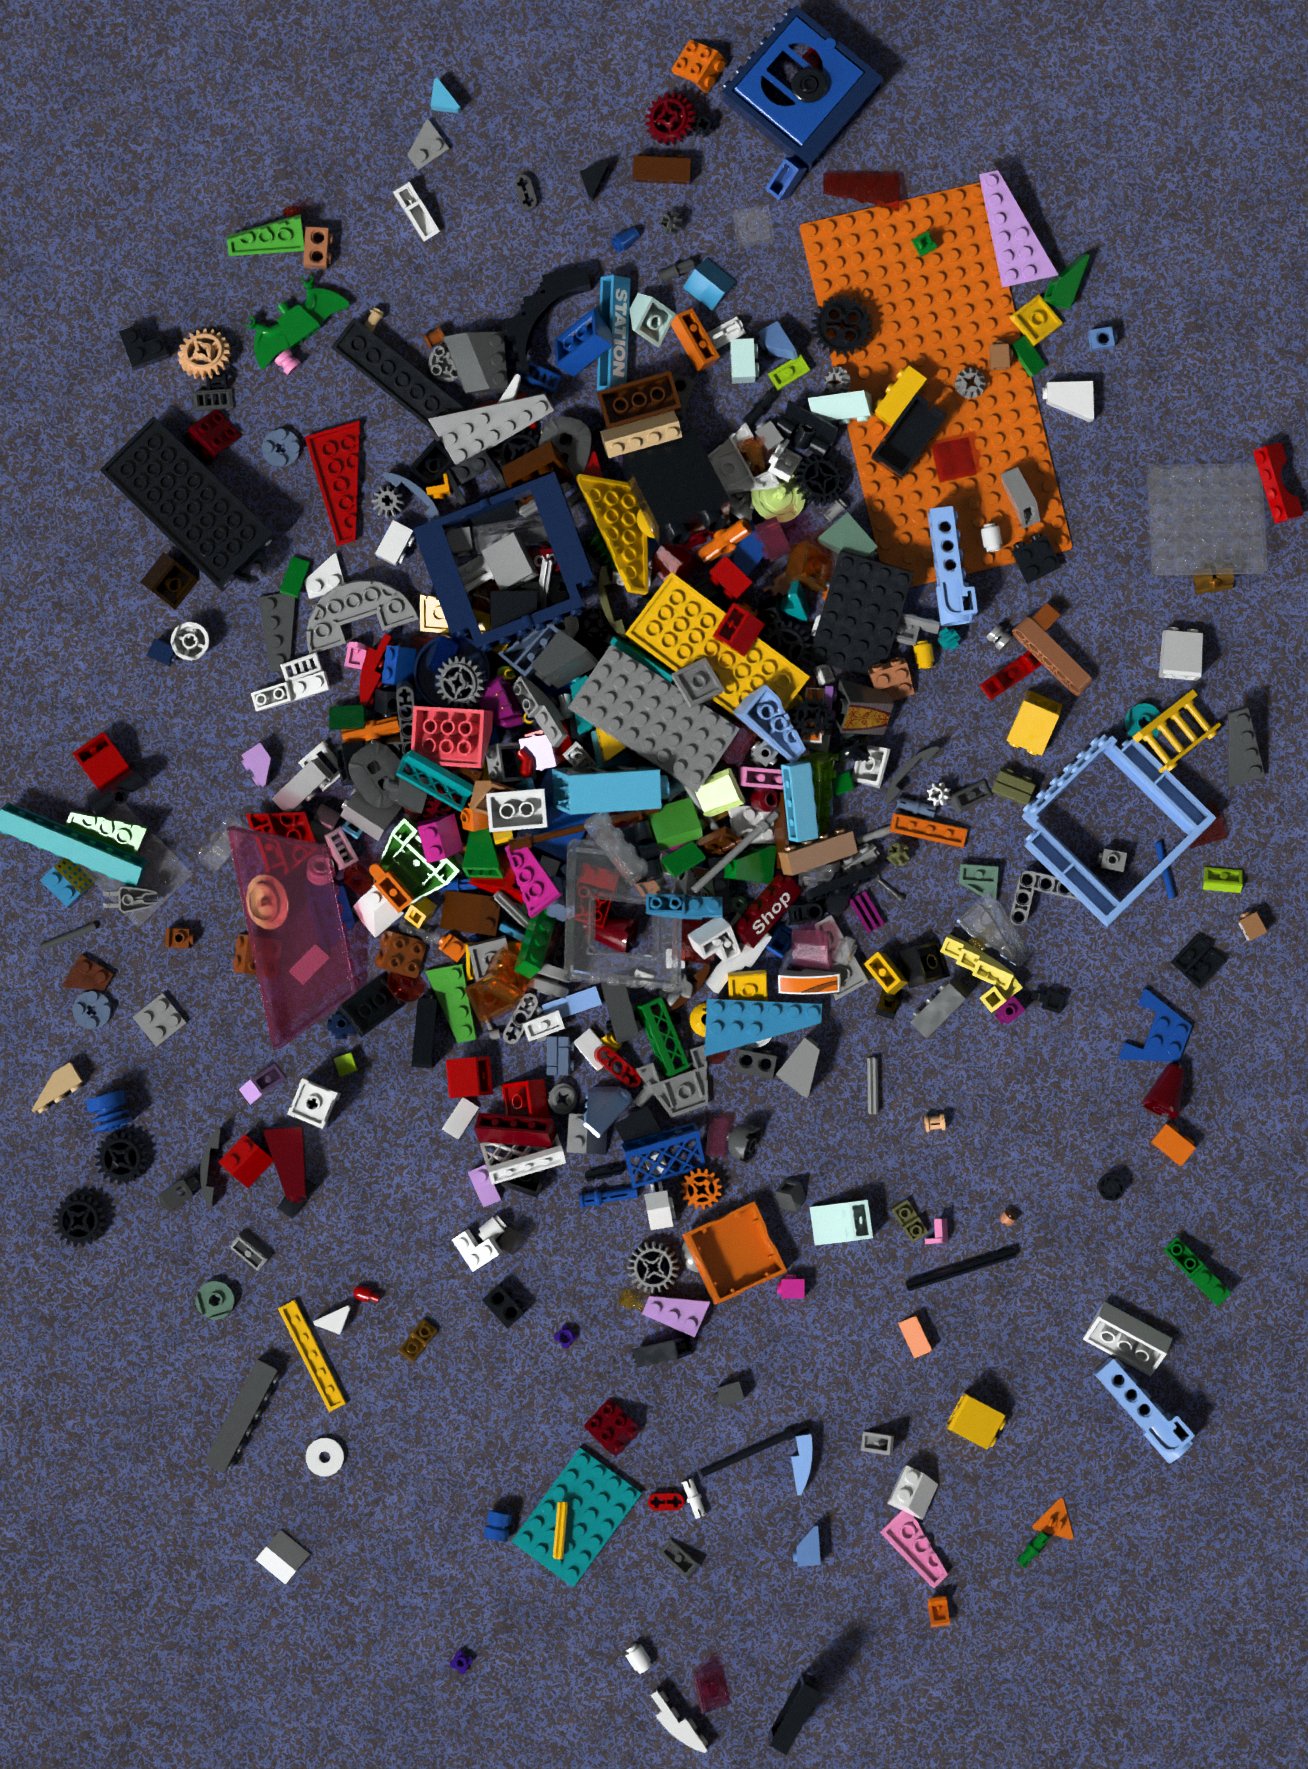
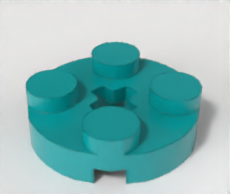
[1124,703,1161,742]

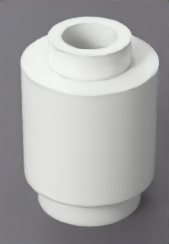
[981,523,1003,552]
[478,1215,507,1241]
[625,1643,652,1674]

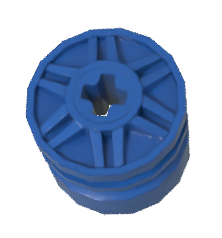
[85,1090,133,1133]

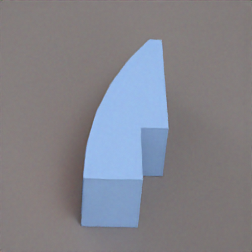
[791,1433,813,1495]

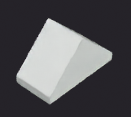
[313,1305,351,1334]

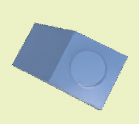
[757,321,798,360]
[792,1524,821,1567]

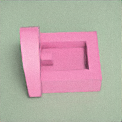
[344,642,369,670]
[925,1218,948,1244]

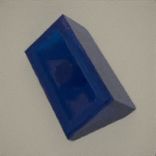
[429,634,460,674]

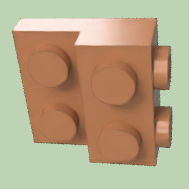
[868,657,915,701]

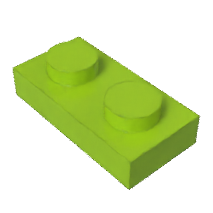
[768,354,810,391]

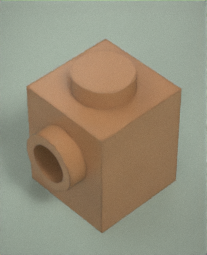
[988,341,1013,371]

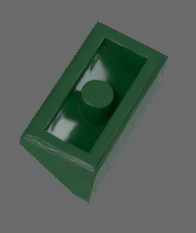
[329,705,369,730]

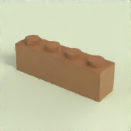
[778,828,858,876]

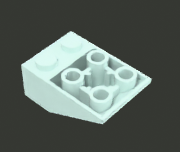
[810,1199,873,1245]

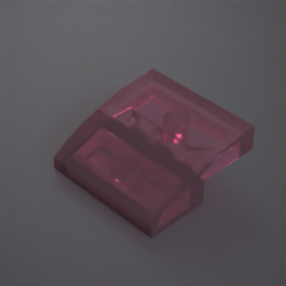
[792,930,832,970]

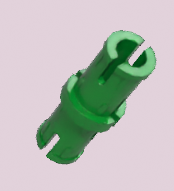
[1016,1531,1050,1568]

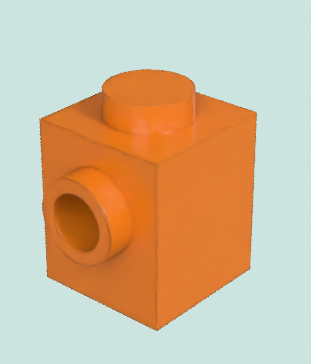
[460,801,489,832]

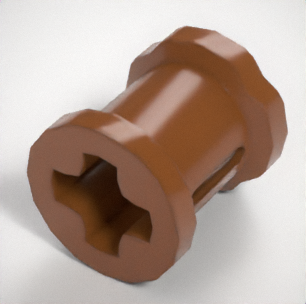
[422,326,444,349]

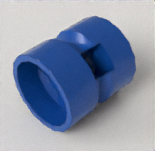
[483,1510,513,1542]

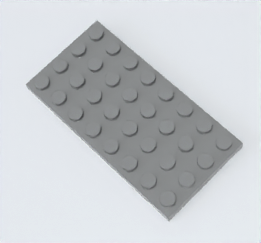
[568,645,740,793]

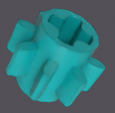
[937,627,961,651]

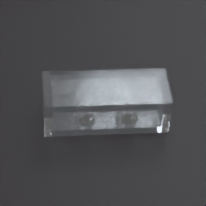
[197,815,251,875]

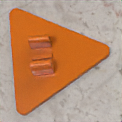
[1032,1498,1074,1540]

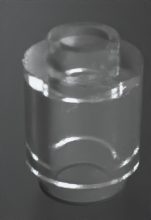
[833,936,858,966]

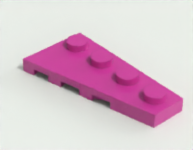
[505,836,562,919]

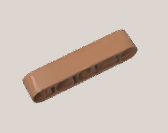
[1012,617,1092,696]

